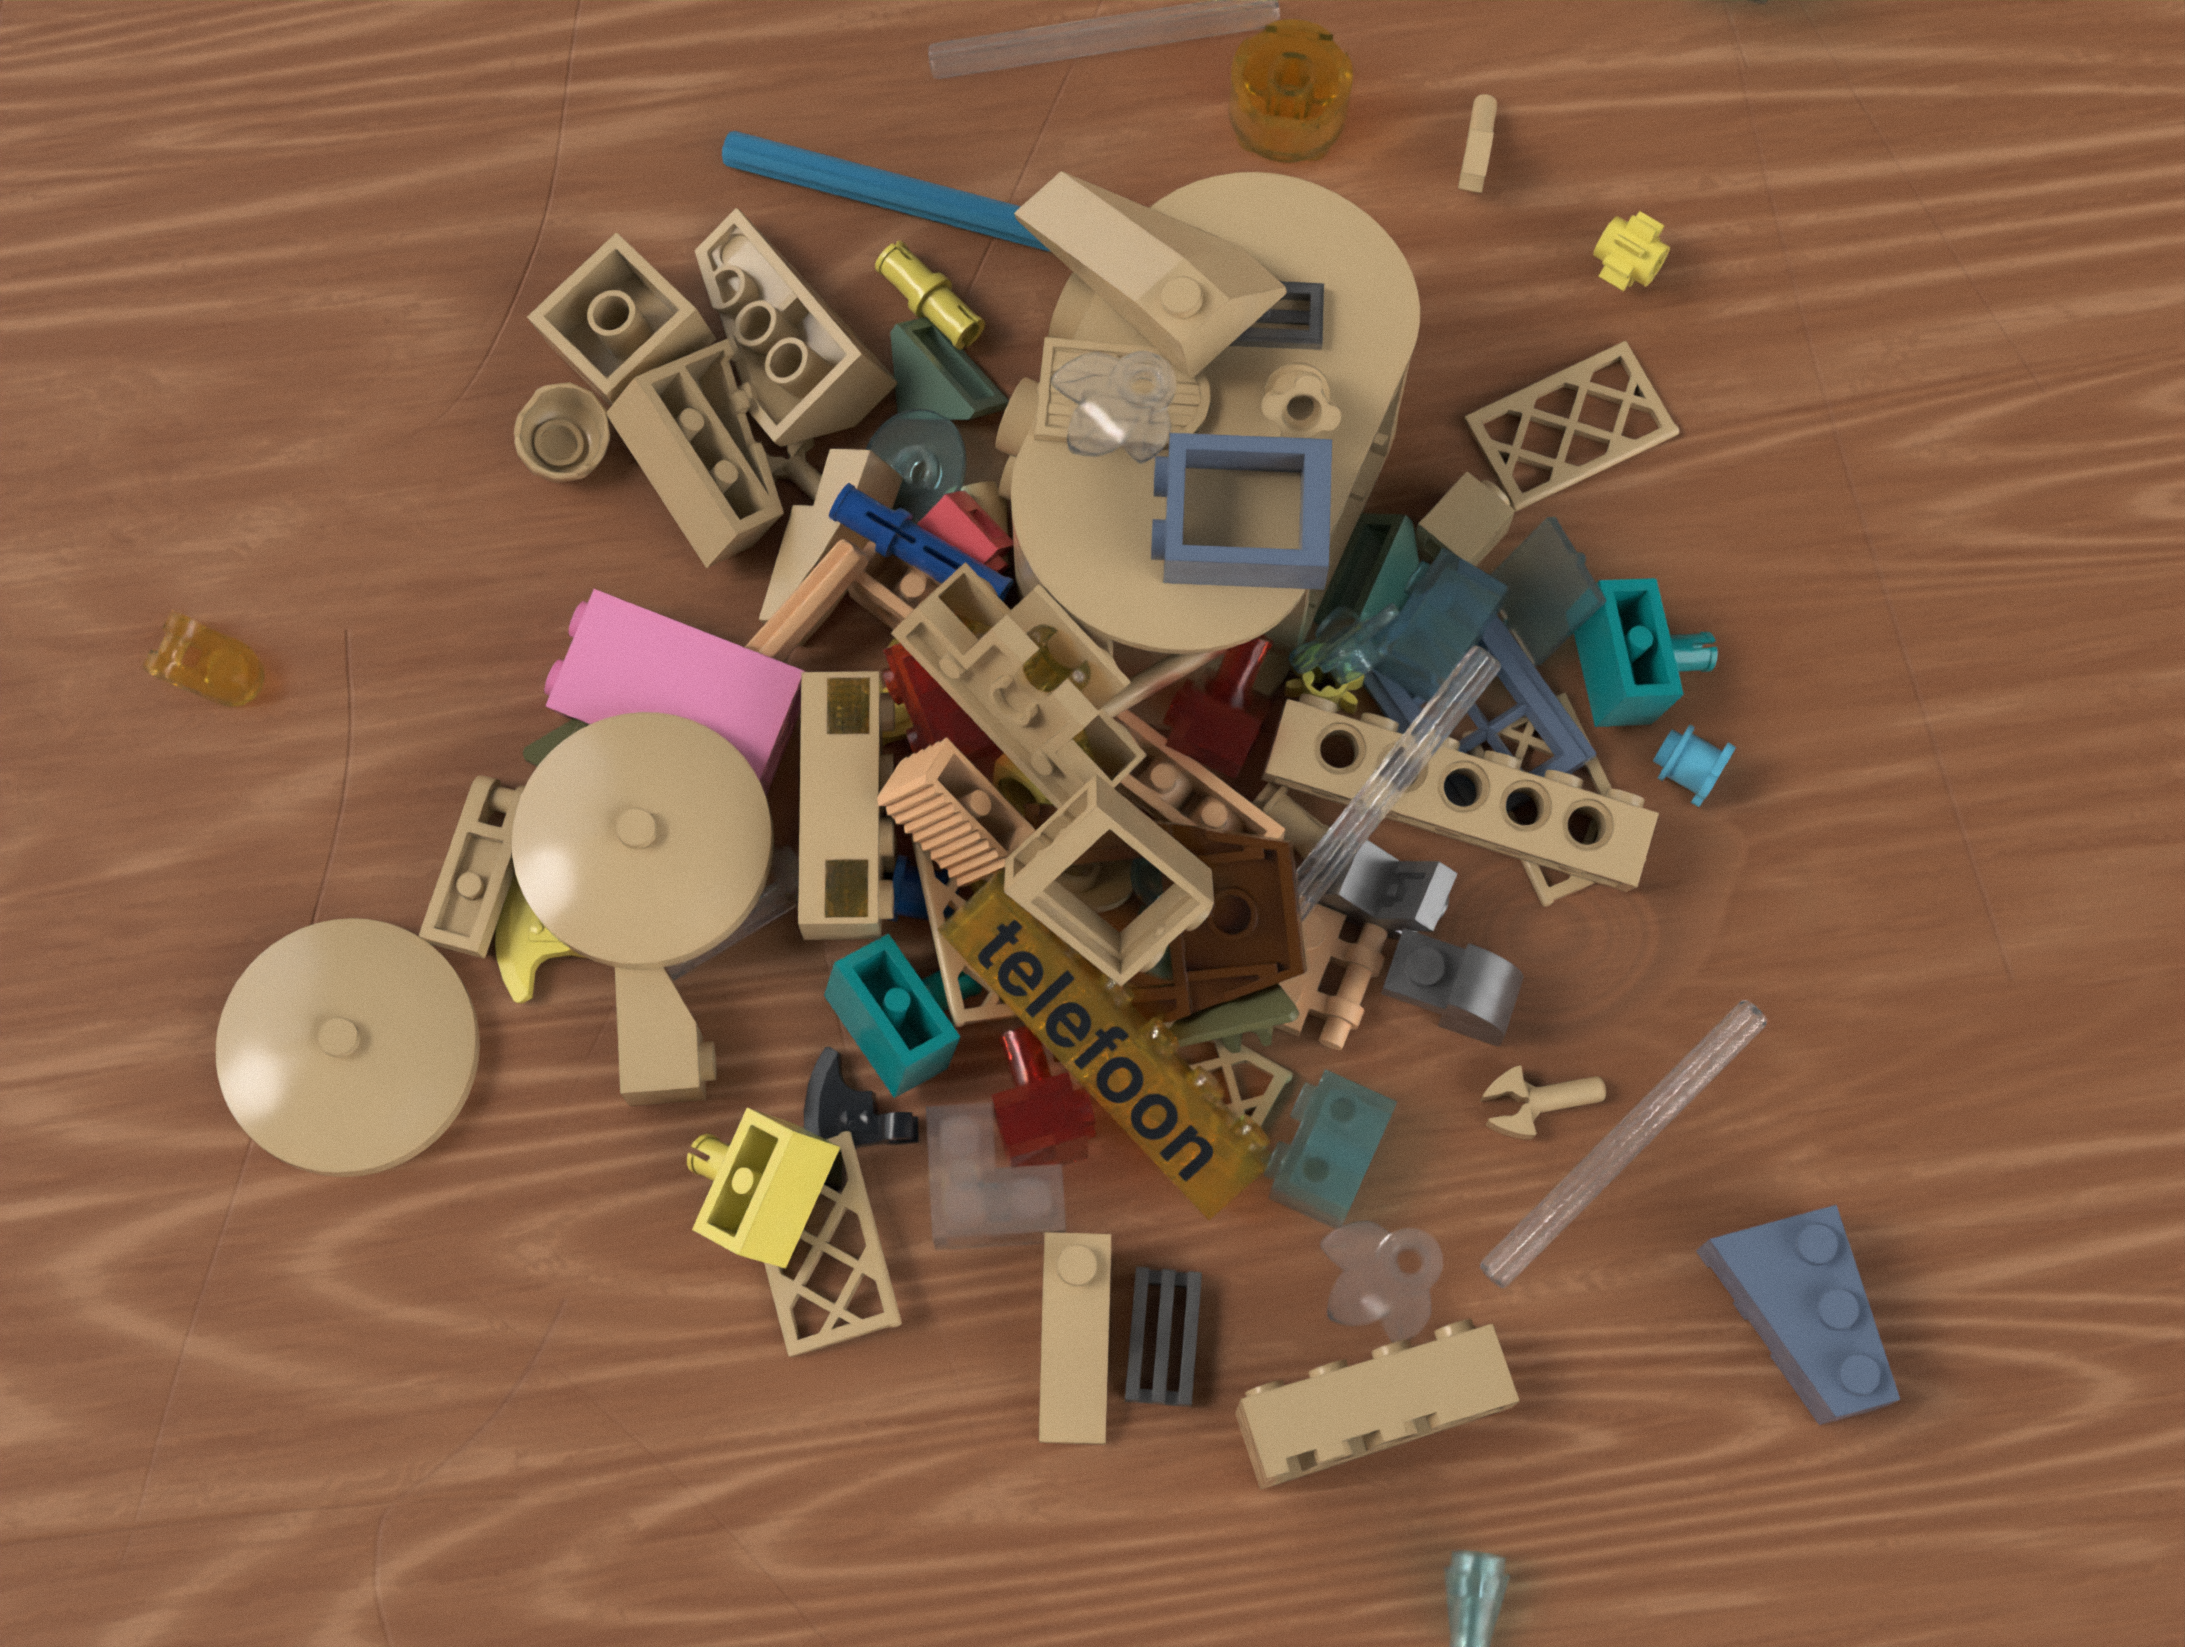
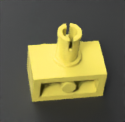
[687,1107,840,1269]

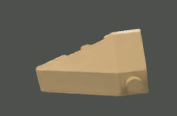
[1014,171,1287,380]
[695,207,898,447]

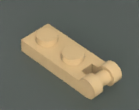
[418,775,525,959]

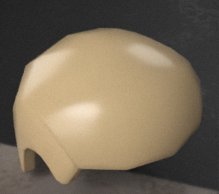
[513,382,610,483]

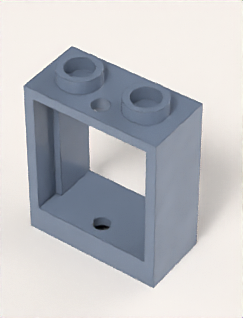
[1151,433,1332,590]

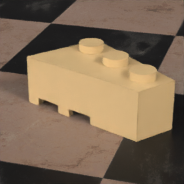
[606,338,784,568]

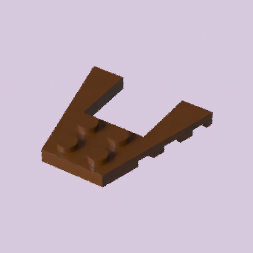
[1023,802,1307,1063]

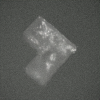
[926,1103,1066,1250]

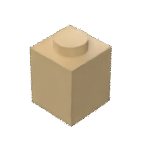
[1415,471,1515,579]

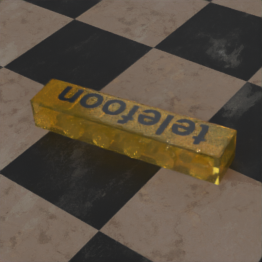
[937,870,1272,1220]

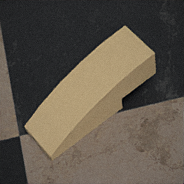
[759,449,903,645]

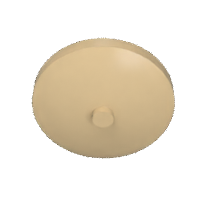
[512,712,774,970]
[216,918,480,1177]

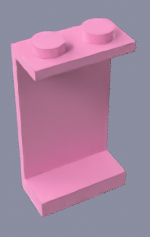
[544,589,805,796]

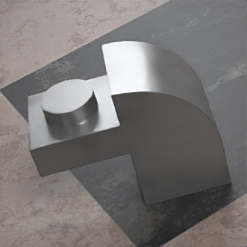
[1302,837,1458,940]
[1381,928,1524,1047]

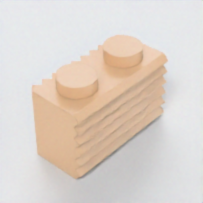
[877,737,1035,887]

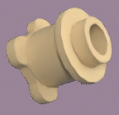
[1261,362,1341,438]

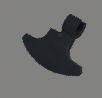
[804,1047,919,1193]

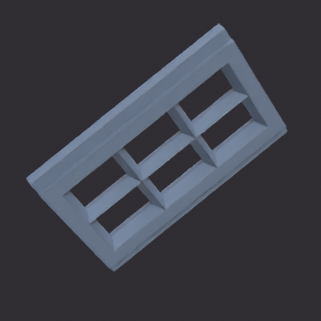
[1347,574,1597,814]

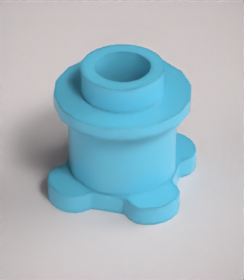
[1653,724,1736,807]

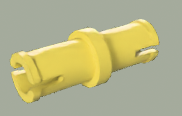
[875,241,985,350]

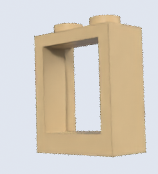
[1004,774,1214,987]

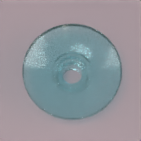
[865,408,967,524]

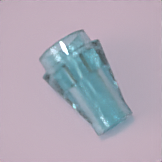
[1443,1550,1511,1647]

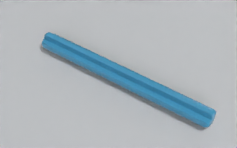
[722,131,1051,252]

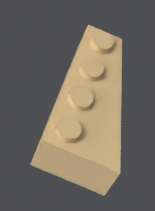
[1235,1319,1520,1490]

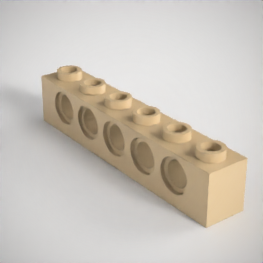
[1261,694,1659,892]

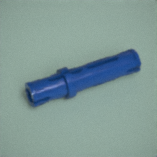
[829,483,1013,602]

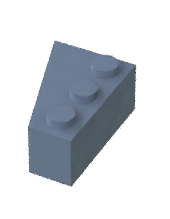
[1696,1205,1900,1425]

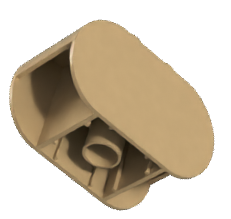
[995,172,1420,730]

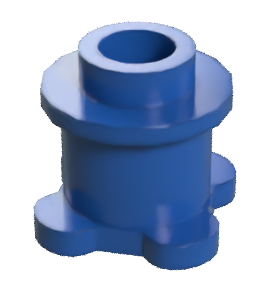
[887,855,960,928]

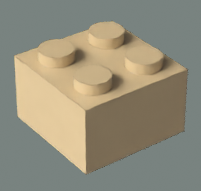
[527,232,716,406]

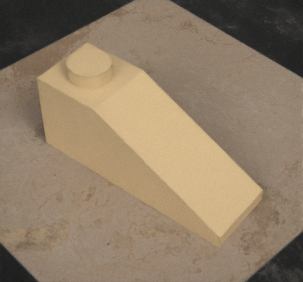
[615,967,717,1106]
[1039,1232,1111,1445]

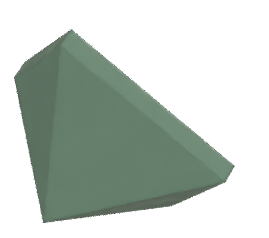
[890,317,1009,420]
[1313,513,1424,629]

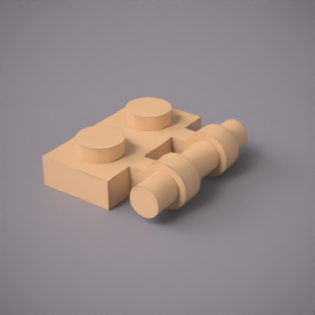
[1274,896,1388,1050]

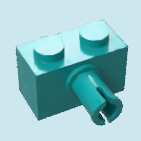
[1569,578,1718,727]
[824,933,982,1098]

